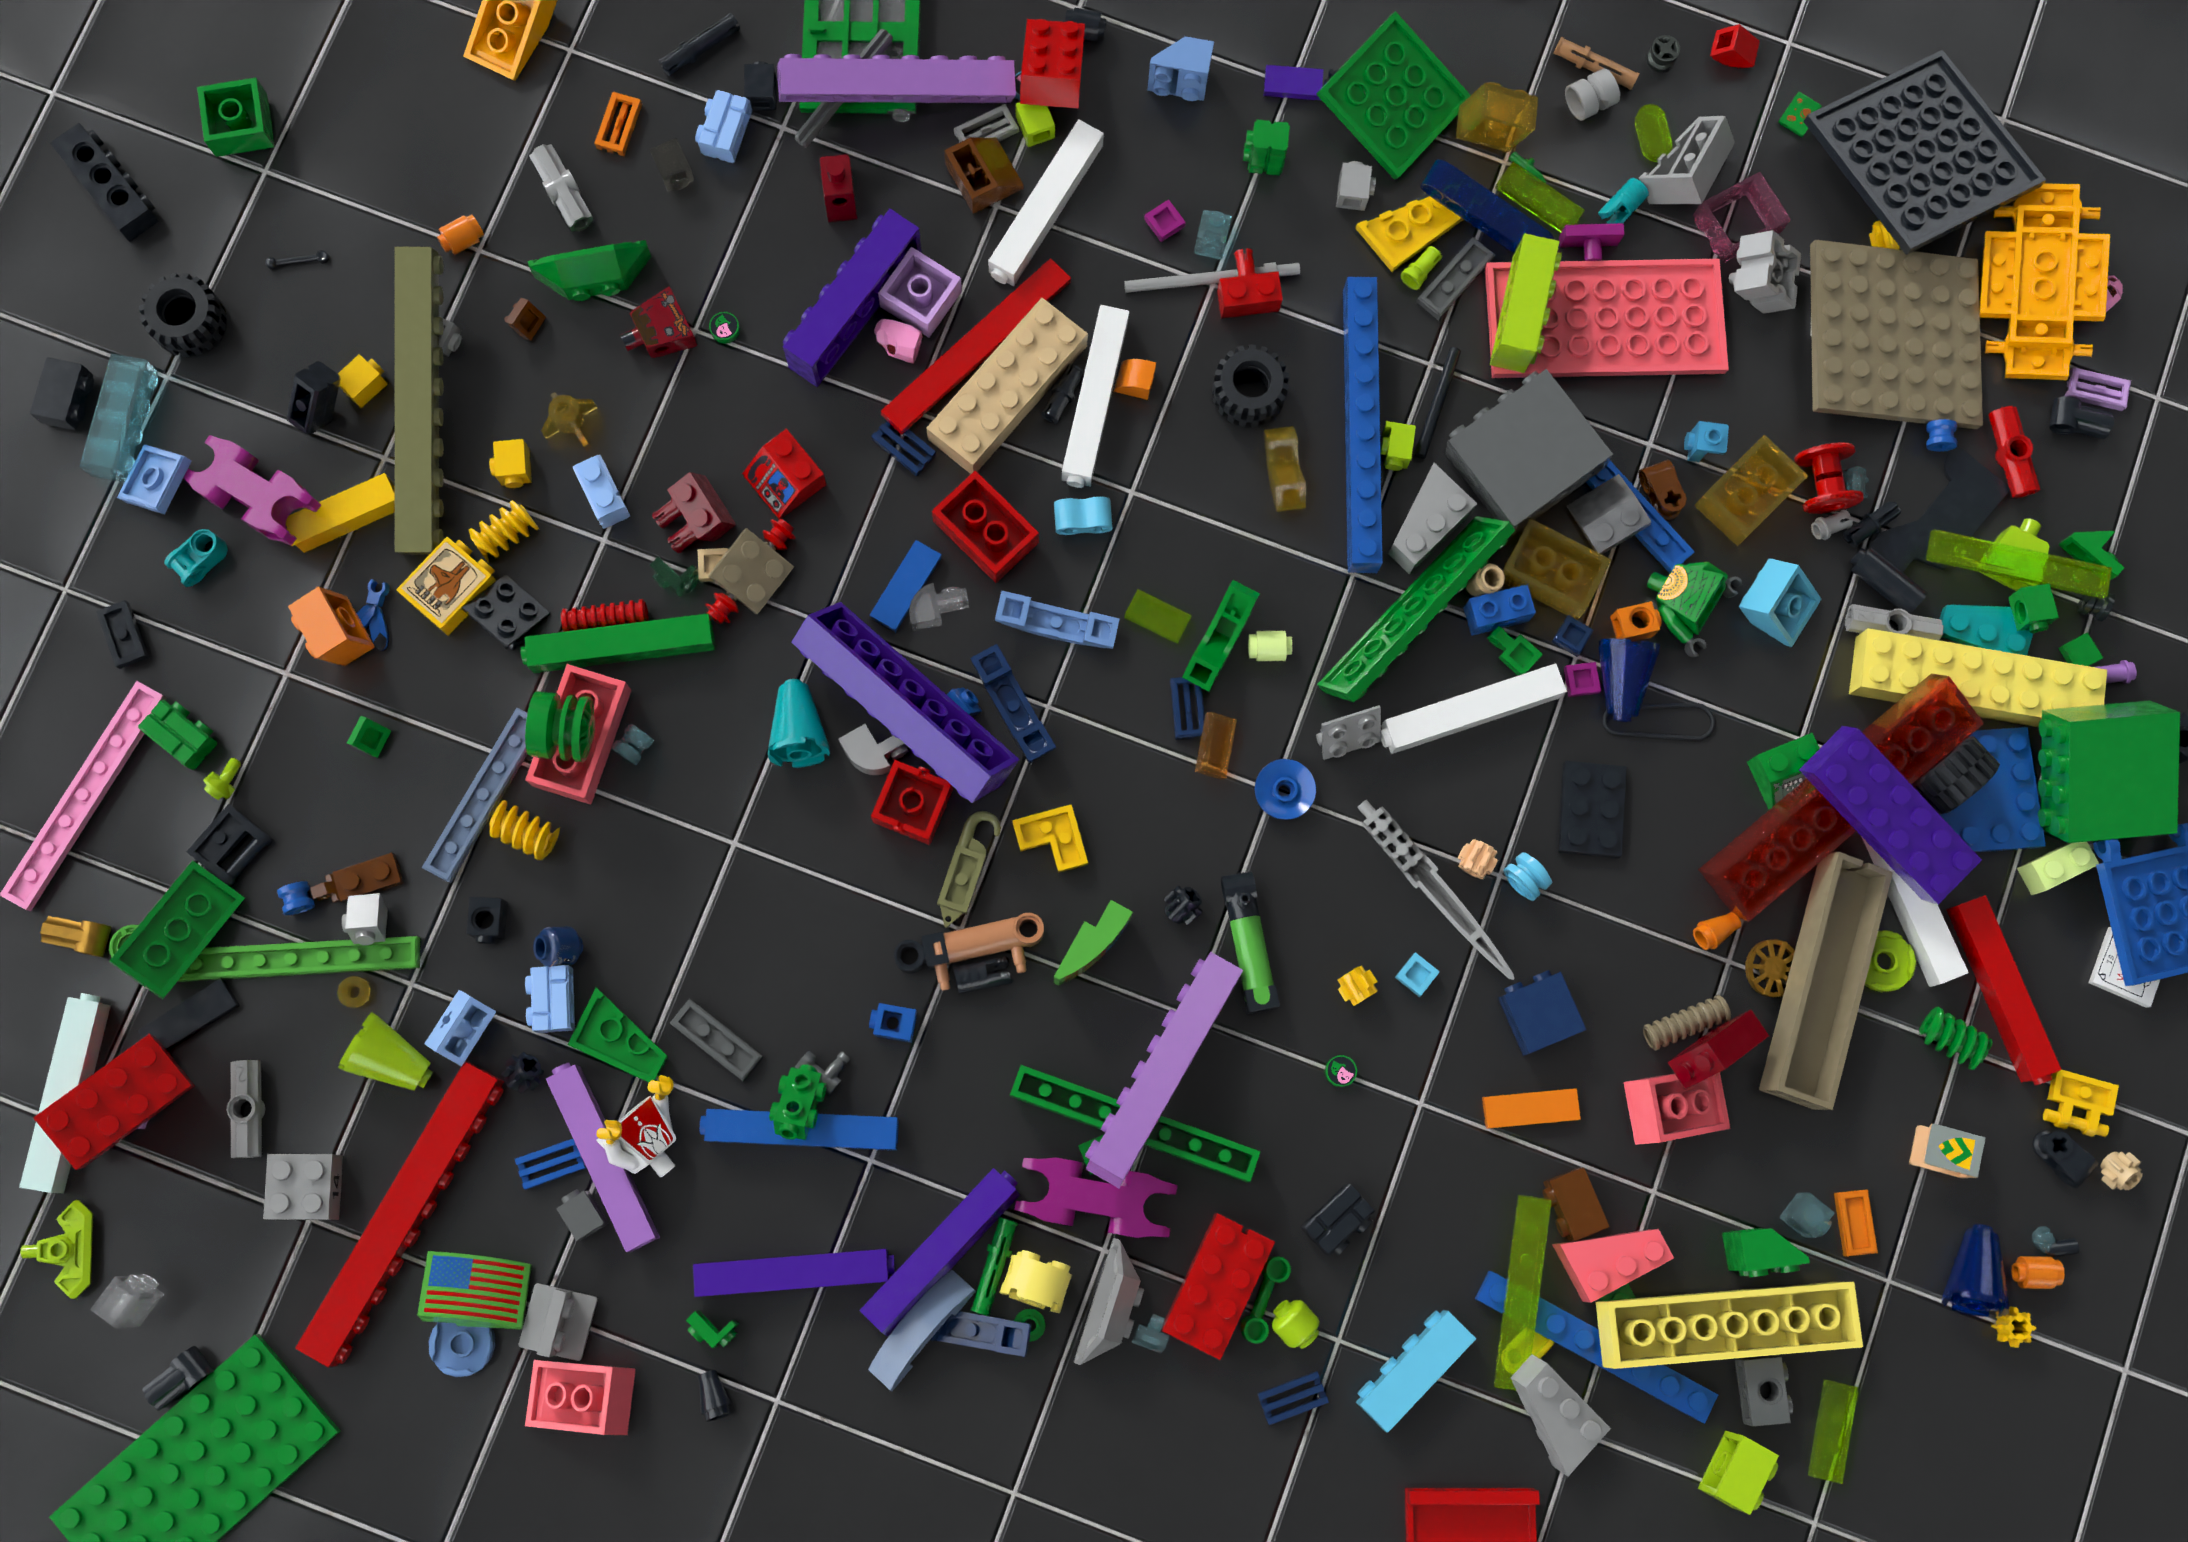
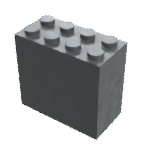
[1445,369,1613,538]

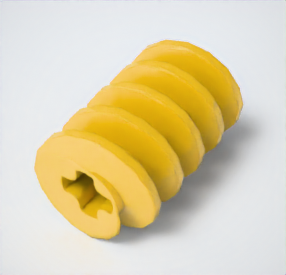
[469,500,539,563]
[489,800,560,861]

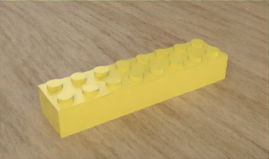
[1849,628,2107,727]
[1595,1282,1863,1369]

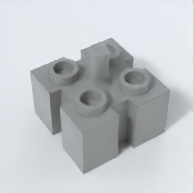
[1728,230,1801,314]

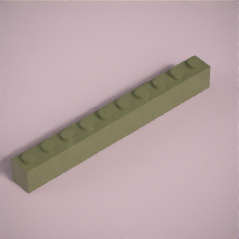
[395,247,444,555]

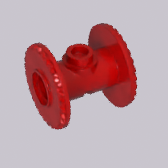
[1794,442,1864,514]

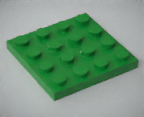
[1316,11,1473,180]

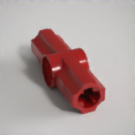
[1988,405,2040,499]

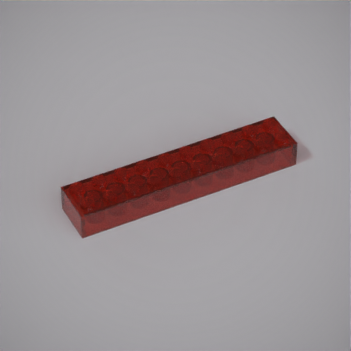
[1698,673,1984,922]

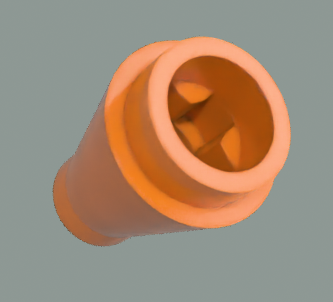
[1693,912,1741,950]

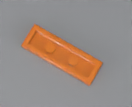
[1482,1088,1581,1129]

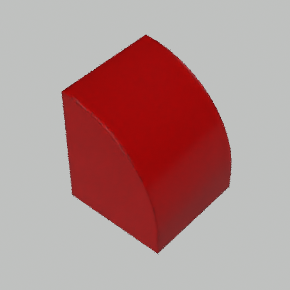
[1710,24,1760,68]

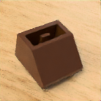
[944,137,1024,214]

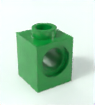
[2008,584,2059,633]

